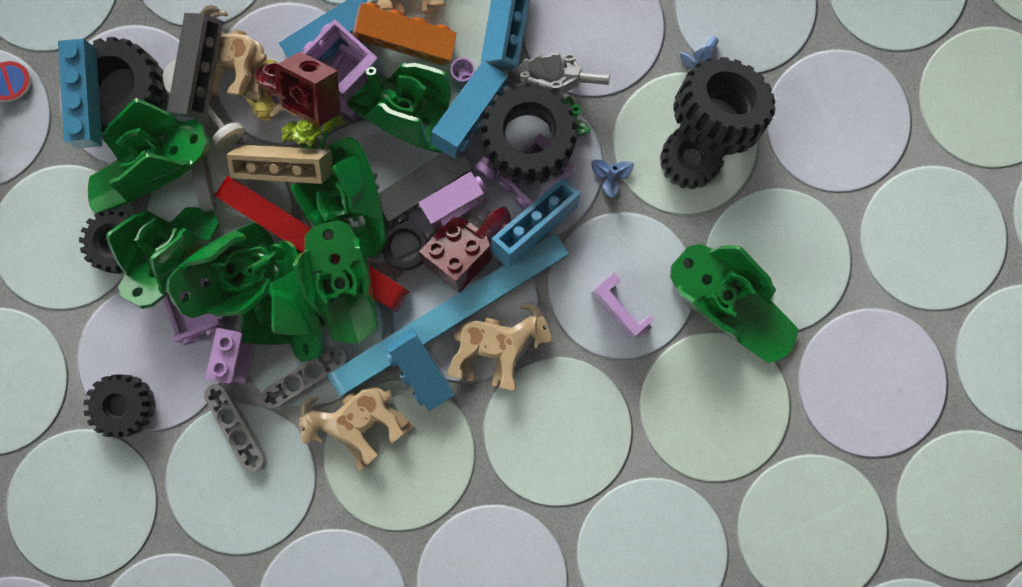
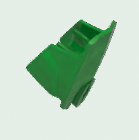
[347,63,451,153]
[291,137,386,258]
[106,207,220,309]
[293,220,378,344]
[166,222,274,318]
[241,240,323,362]

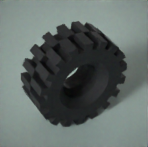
[660,128,725,189]
[79,210,131,274]
[83,374,155,438]

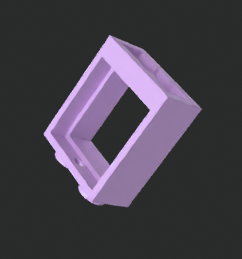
[302,19,382,102]
[497,133,575,210]
[418,172,487,231]

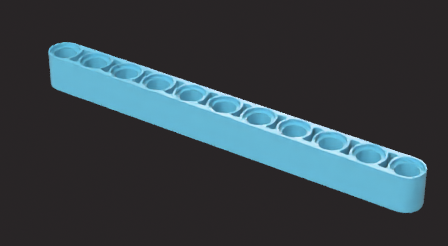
[327,233,569,397]

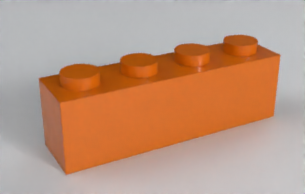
[352,2,457,66]

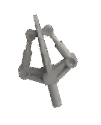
[509,53,610,96]

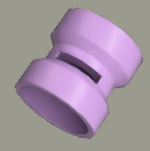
[450,57,475,88]
[473,156,498,182]

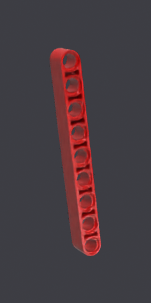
[214,175,410,312]

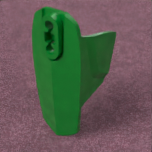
[88,99,210,213]
[670,244,798,363]

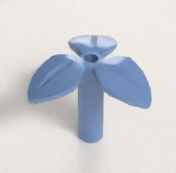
[680,36,719,69]
[591,159,634,198]

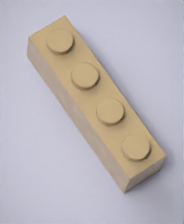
[226,145,334,184]

